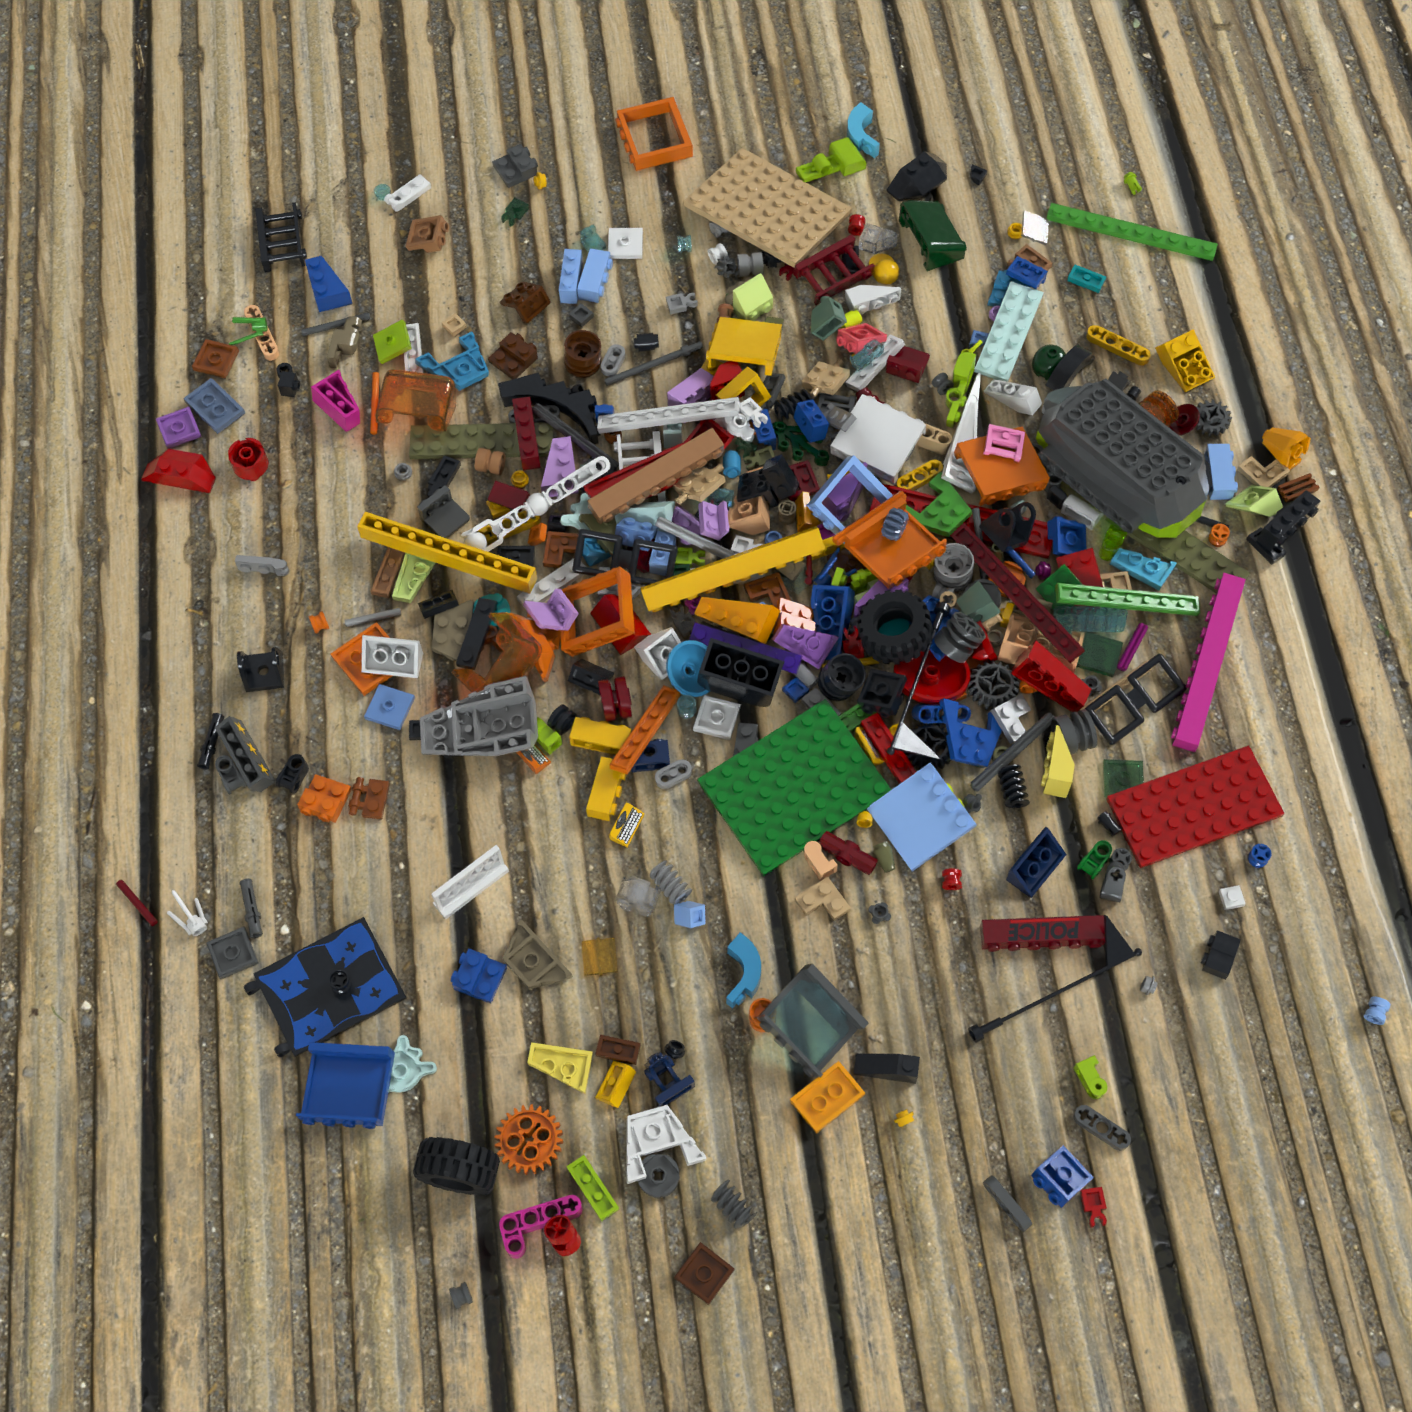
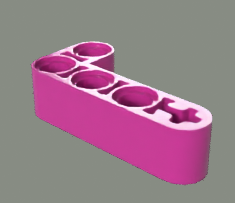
[499,1195,583,1259]

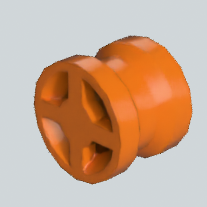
[1208,524,1230,547]
[308,611,330,634]

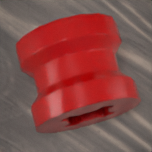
[848,214,866,236]
[942,868,962,890]

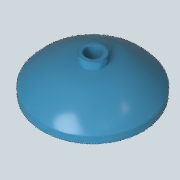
[666,640,710,697]

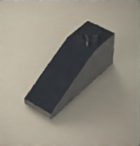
[853,1053,920,1084]

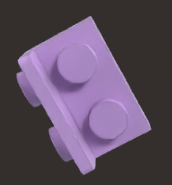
[698,501,730,541]

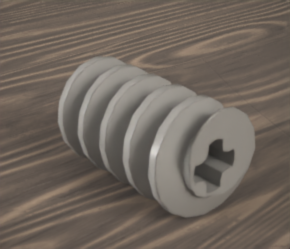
[650,860,692,904]

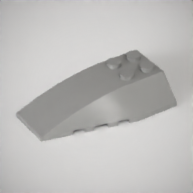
[420,676,538,756]

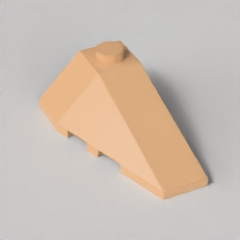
[728,466,770,535]

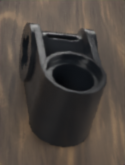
[275,754,309,794]

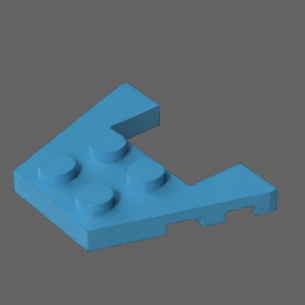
[415,331,489,391]

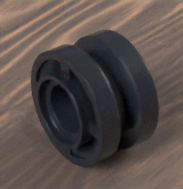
[547,704,577,735]

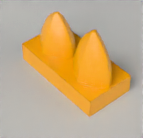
[795,491,821,532]

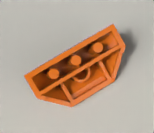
[507,613,556,683]

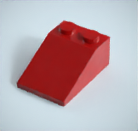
[1056,547,1103,616]

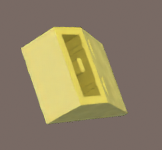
[1041,725,1075,798]

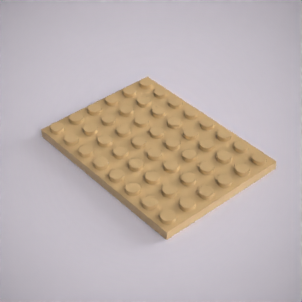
[684,148,852,267]

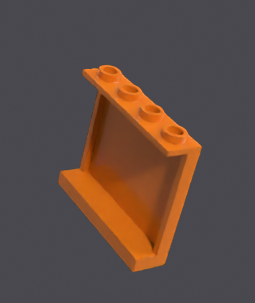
[954,426,1050,506]
[844,498,947,590]

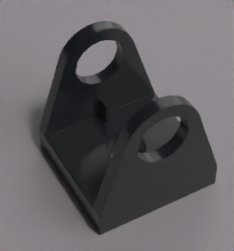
[979,502,1036,552]
[237,647,284,692]

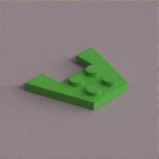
[906,471,972,537]

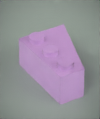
[541,436,579,497]

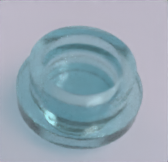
[374,184,391,200]

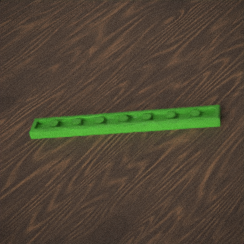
[1055,583,1200,616]

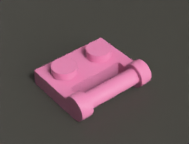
[983,424,1025,462]

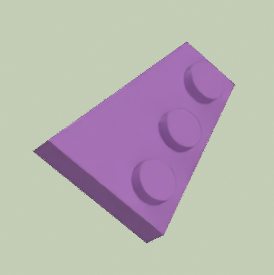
[772,624,839,669]

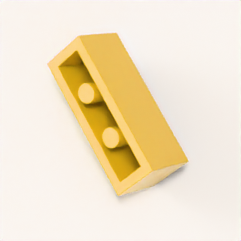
[569,717,632,755]
[586,756,626,821]

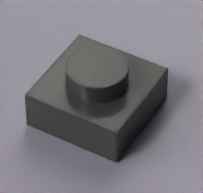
[569,304,594,327]

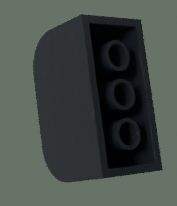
[697,638,784,707]

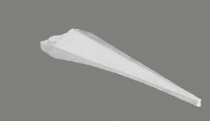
[941,373,981,494]

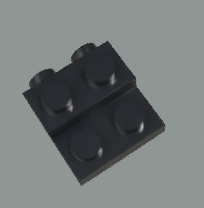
[857,669,907,718]

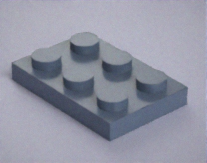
[183,378,245,434]

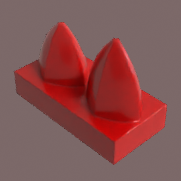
[972,621,998,661]

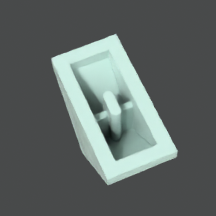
[663,423,682,448]

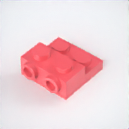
[836,323,887,355]

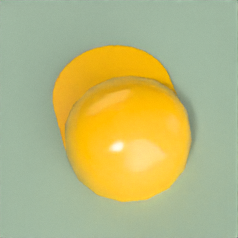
[869,253,899,285]

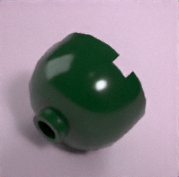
[1032,344,1066,381]

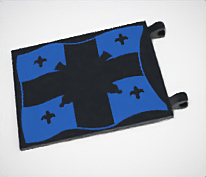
[244,917,407,1057]

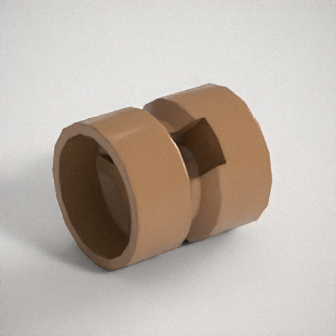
[475,448,506,475]

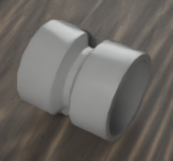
[737,252,764,277]

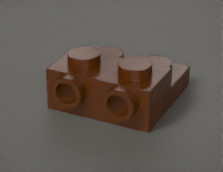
[488,332,538,379]

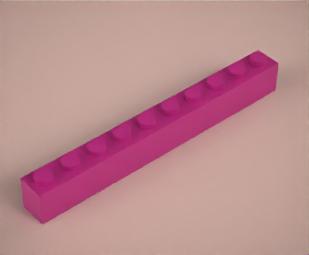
[1171,573,1246,753]

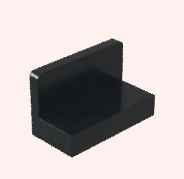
[568,659,614,695]

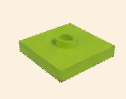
[373,320,412,364]

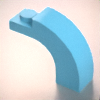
[847,102,880,158]

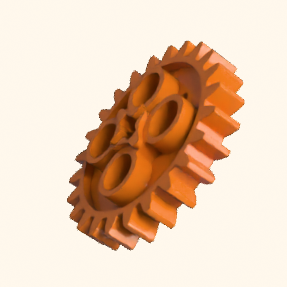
[494,1104,564,1175]

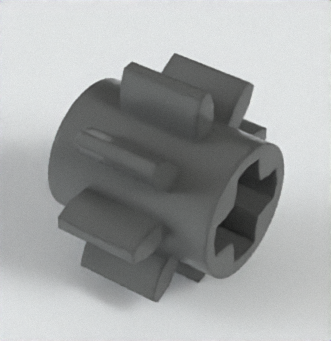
[715,255,738,278]

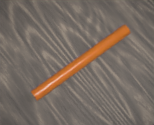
[370,372,379,435]

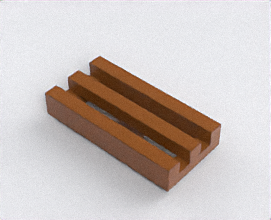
[1277,473,1320,503]

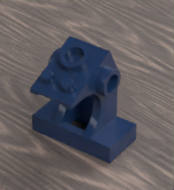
[644,1052,695,1107]

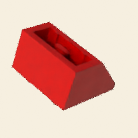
[710,361,745,401]

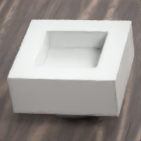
[1219,885,1246,910]

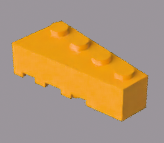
[694,597,781,644]

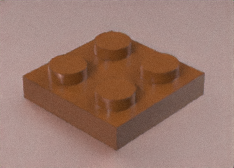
[192,339,239,379]

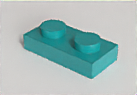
[1067,265,1106,293]

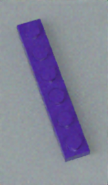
[689,623,803,674]

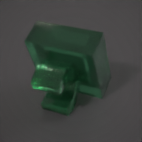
[734,437,758,458]

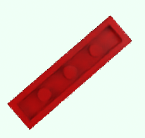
[860,712,916,784]

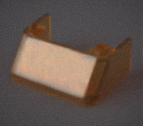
[451,612,542,693]

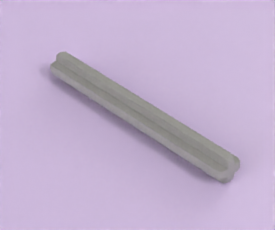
[655,517,737,559]

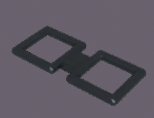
[572,529,678,586]
[1085,654,1187,745]

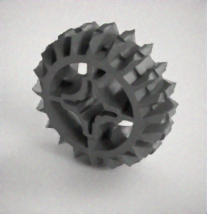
[968,660,1020,709]

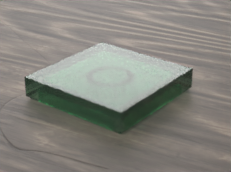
[1076,632,1123,677]
[1103,759,1144,797]

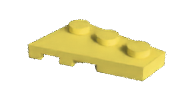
[527,1042,593,1094]

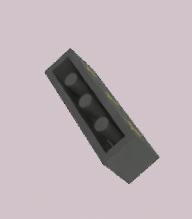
[215,716,276,792]

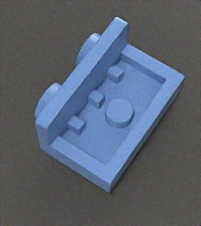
[615,517,658,551]

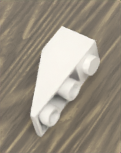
[844,285,901,314]
[984,379,1042,415]

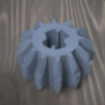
[881,508,909,541]

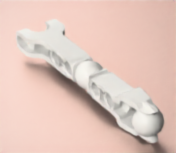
[460,456,610,552]

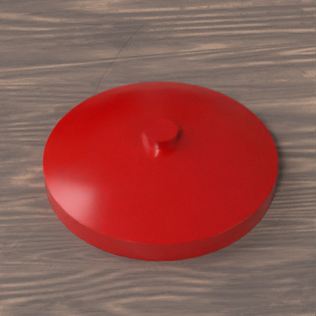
[893,650,970,705]

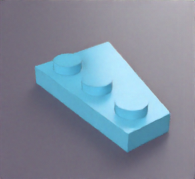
[1110,548,1177,591]

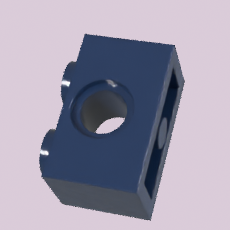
[632,739,670,772]

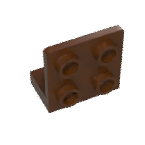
[500,282,551,323]

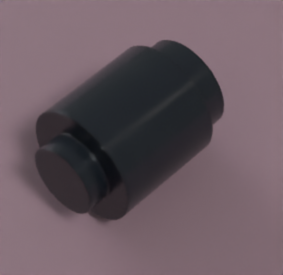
[633,332,659,352]

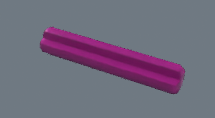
[1117,623,1148,672]

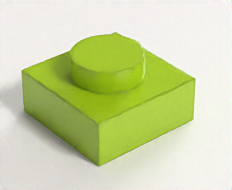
[831,567,848,586]

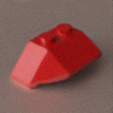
[141,449,216,493]

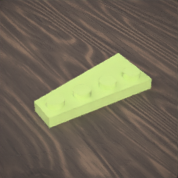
[392,553,435,603]

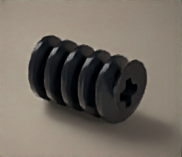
[774,389,812,422]
[998,764,1030,808]

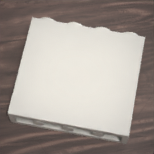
[830,394,926,484]

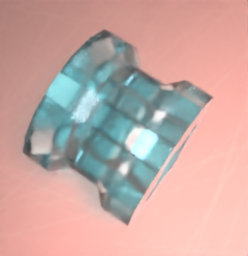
[677,235,692,253]
[677,695,696,718]

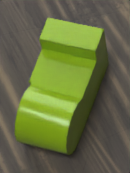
[537,717,562,755]
[1073,1055,1108,1099]

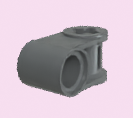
[215,755,247,795]
[1100,861,1126,903]

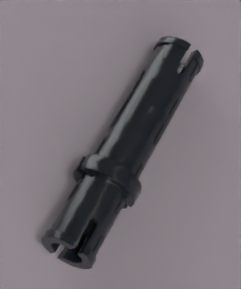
[197,713,224,770]

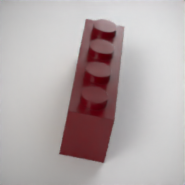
[512,396,541,471]

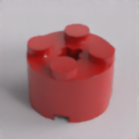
[228,438,269,481]

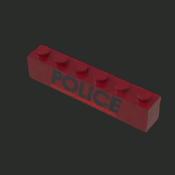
[980,915,1105,952]

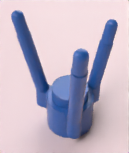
[813,548,856,586]

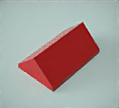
[590,594,651,655]

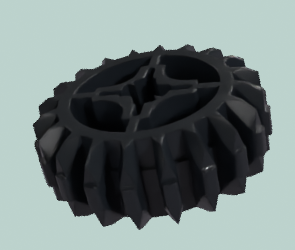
[904,723,951,770]

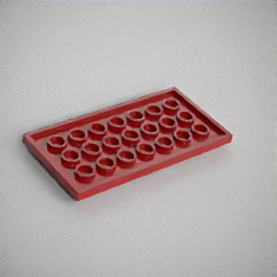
[1106,745,1285,868]

